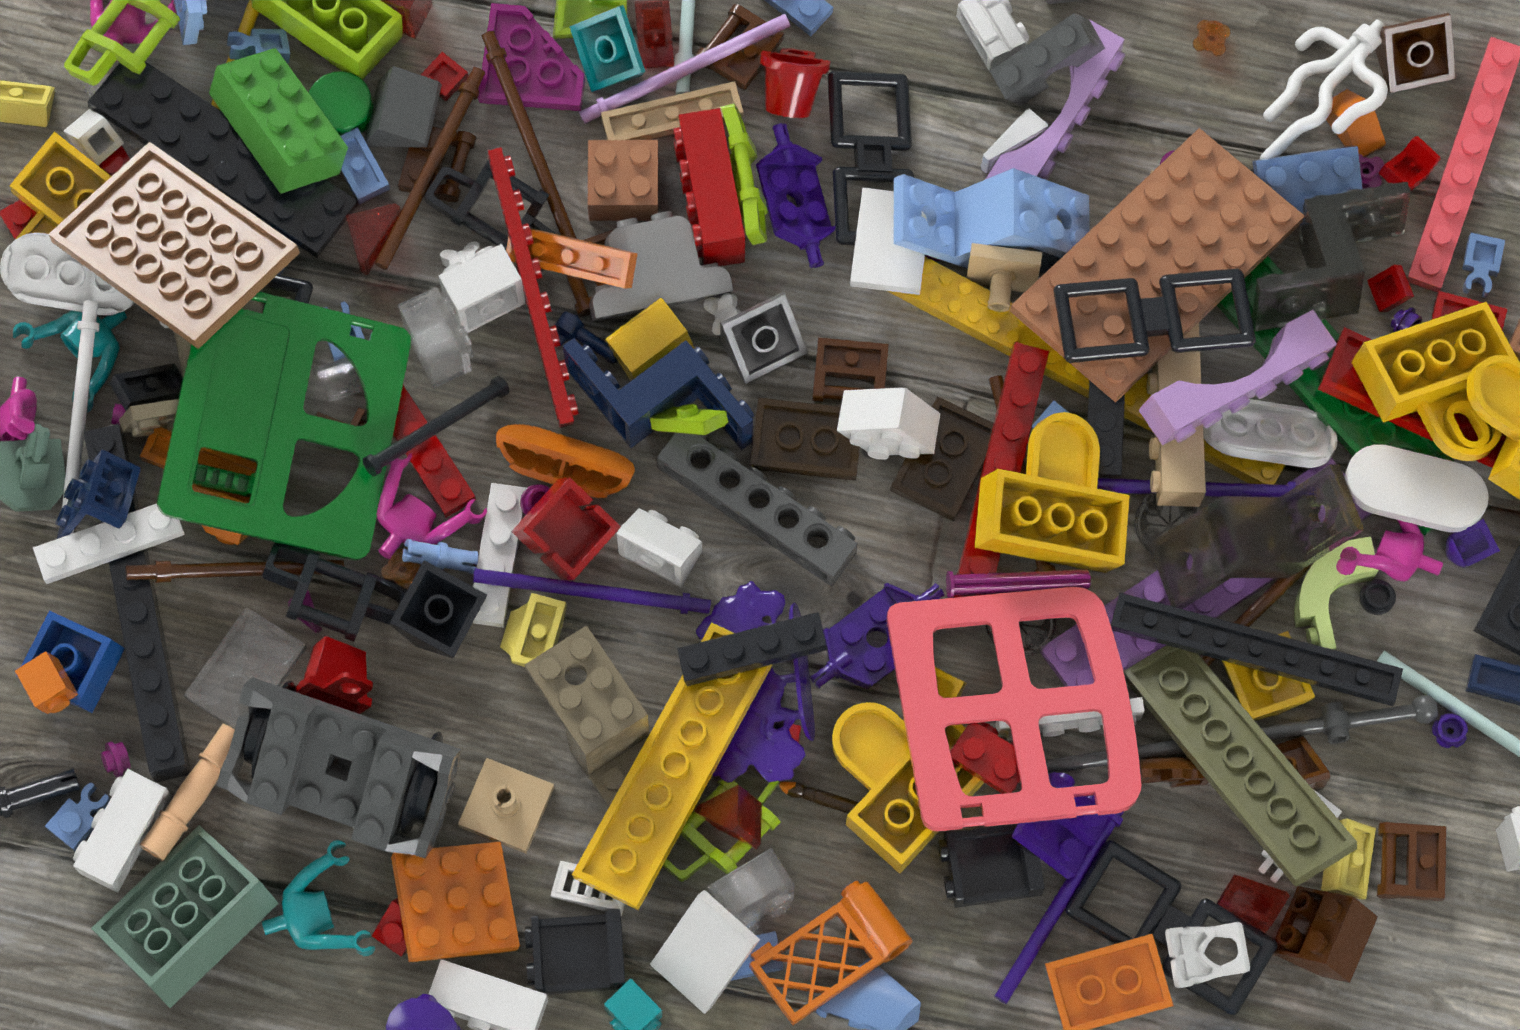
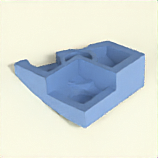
[816,958,921,1030]

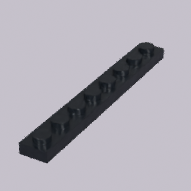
[1111,593,1403,706]

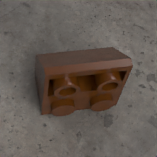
[1273,886,1378,983]

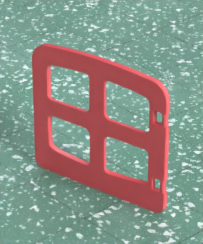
[887,587,1142,831]

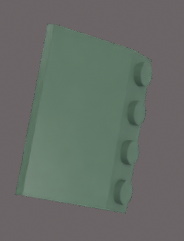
[91,825,279,1008]

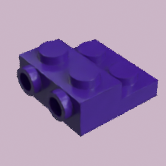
[1012,772,1110,879]

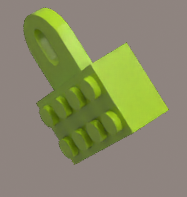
[251,0,403,80]

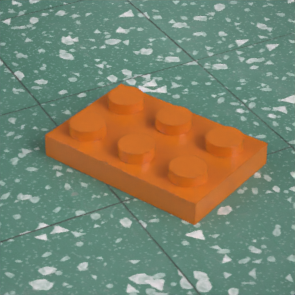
[1045,934,1174,1030]

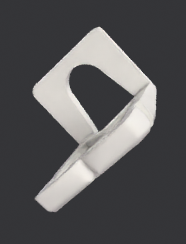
[1165,922,1250,988]

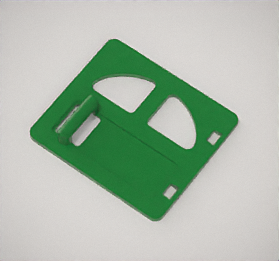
[157,292,411,560]

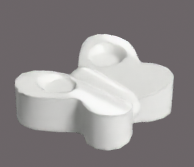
[440,241,481,267]
[704,293,741,336]

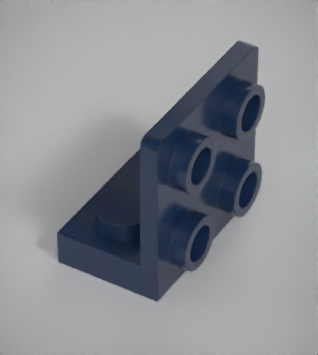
[56,449,141,539]

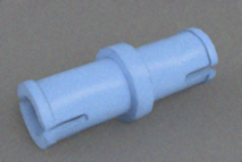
[402,539,478,574]

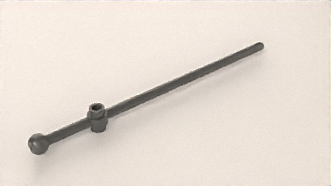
[1046,695,1438,774]

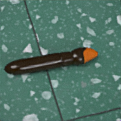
[779,782,859,814]

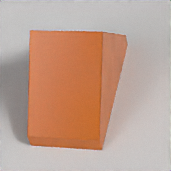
[1326,89,1386,157]

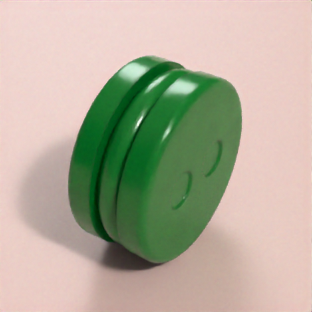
[309,71,373,136]

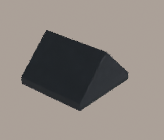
[389,560,487,659]

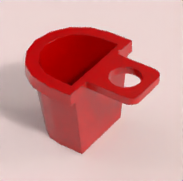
[760,48,831,118]
[295,636,373,714]

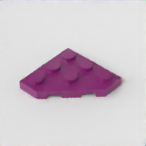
[478,3,586,111]

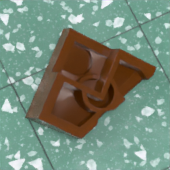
[1139,757,1208,788]

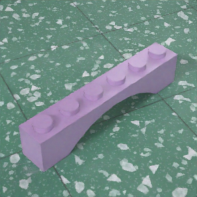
[985,20,1125,180]
[1139,310,1337,445]

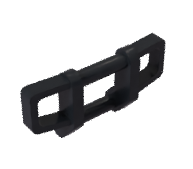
[424,160,556,272]
[262,542,407,642]

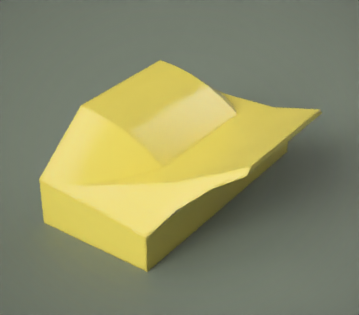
[500,593,567,667]

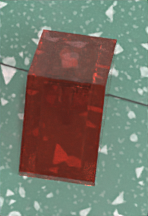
[634,0,674,69]
[346,203,401,276]
[694,785,762,849]
[1217,874,1290,933]

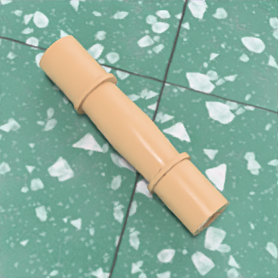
[139,724,235,861]

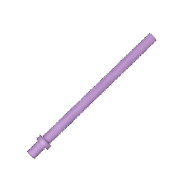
[579,14,791,124]

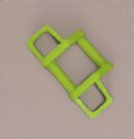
[64,0,180,86]
[721,103,768,245]
[663,778,781,882]

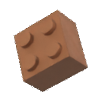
[588,140,659,221]

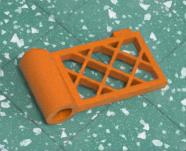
[749,881,913,1025]

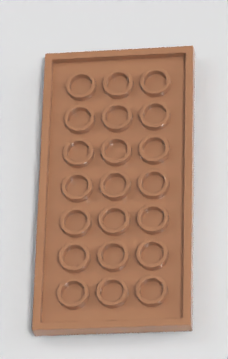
[1010,128,1305,403]

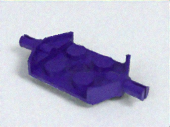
[756,123,835,268]
[810,583,945,689]

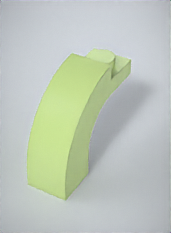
[1294,537,1378,650]

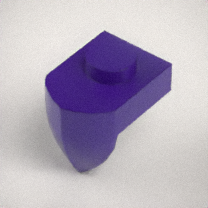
[1445,519,1500,568]

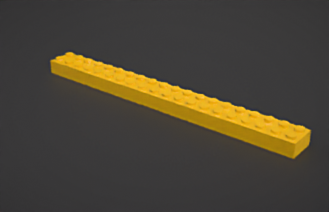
[887,257,1285,484]

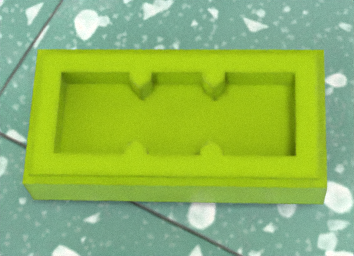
[650,404,728,435]

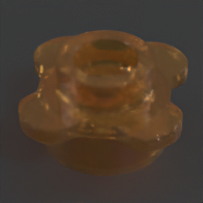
[1193,20,1231,56]
[381,549,421,590]

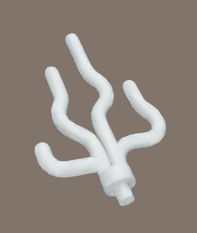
[1260,19,1388,160]

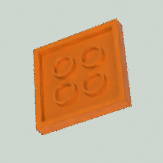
[391,842,520,962]

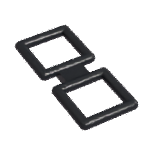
[827,71,914,245]
[1053,268,1256,363]
[1065,840,1278,1015]

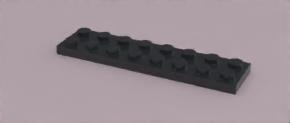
[88,61,358,258]

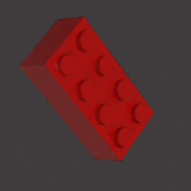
[673,108,745,267]

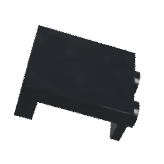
[938,824,1045,908]
[525,909,625,995]

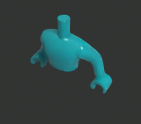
[13,310,127,413]
[262,840,375,956]

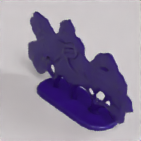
[696,581,815,783]

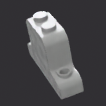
[589,211,734,322]

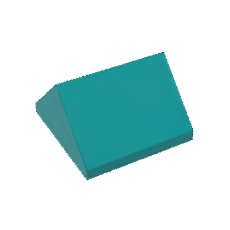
[569,5,646,92]

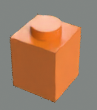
[15,651,78,714]

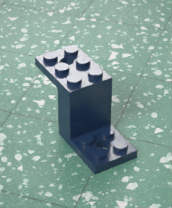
[563,338,754,451]

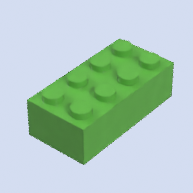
[209,48,348,194]

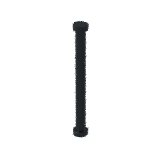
[363,376,510,476]

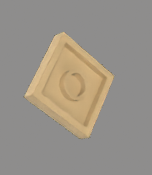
[966,243,1042,312]
[458,758,555,854]

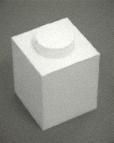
[63,109,124,165]

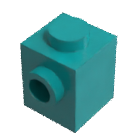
[604,978,663,1030]

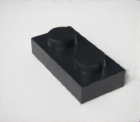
[110,363,183,411]

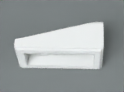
[981,109,1049,174]
[550,861,625,916]

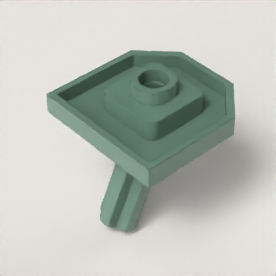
[0,424,66,512]

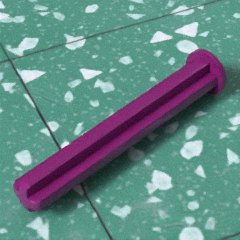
[946,570,1091,598]

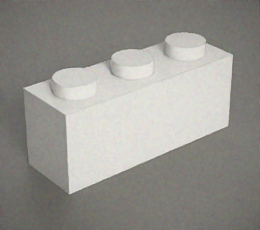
[73,769,172,893]
[429,959,548,1030]

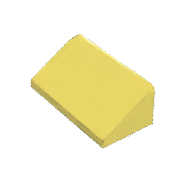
[0,80,55,127]
[1321,819,1376,900]

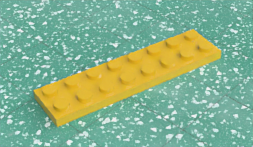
[572,622,773,910]

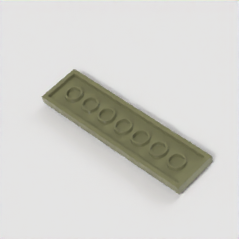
[1123,645,1357,887]

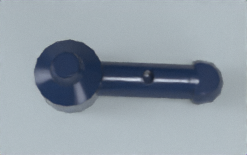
[553,311,618,364]

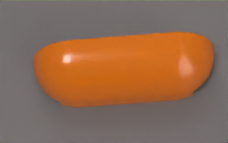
[496,424,635,498]

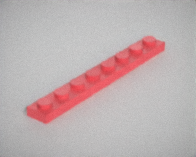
[1407,37,1520,293]

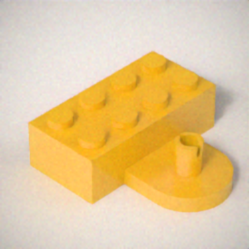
[1466,355,1520,500]
[975,412,1130,573]
[832,702,984,874]

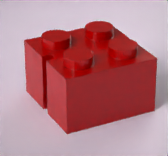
[511,477,621,580]

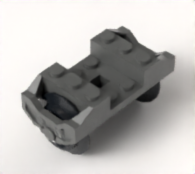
[217,677,461,858]

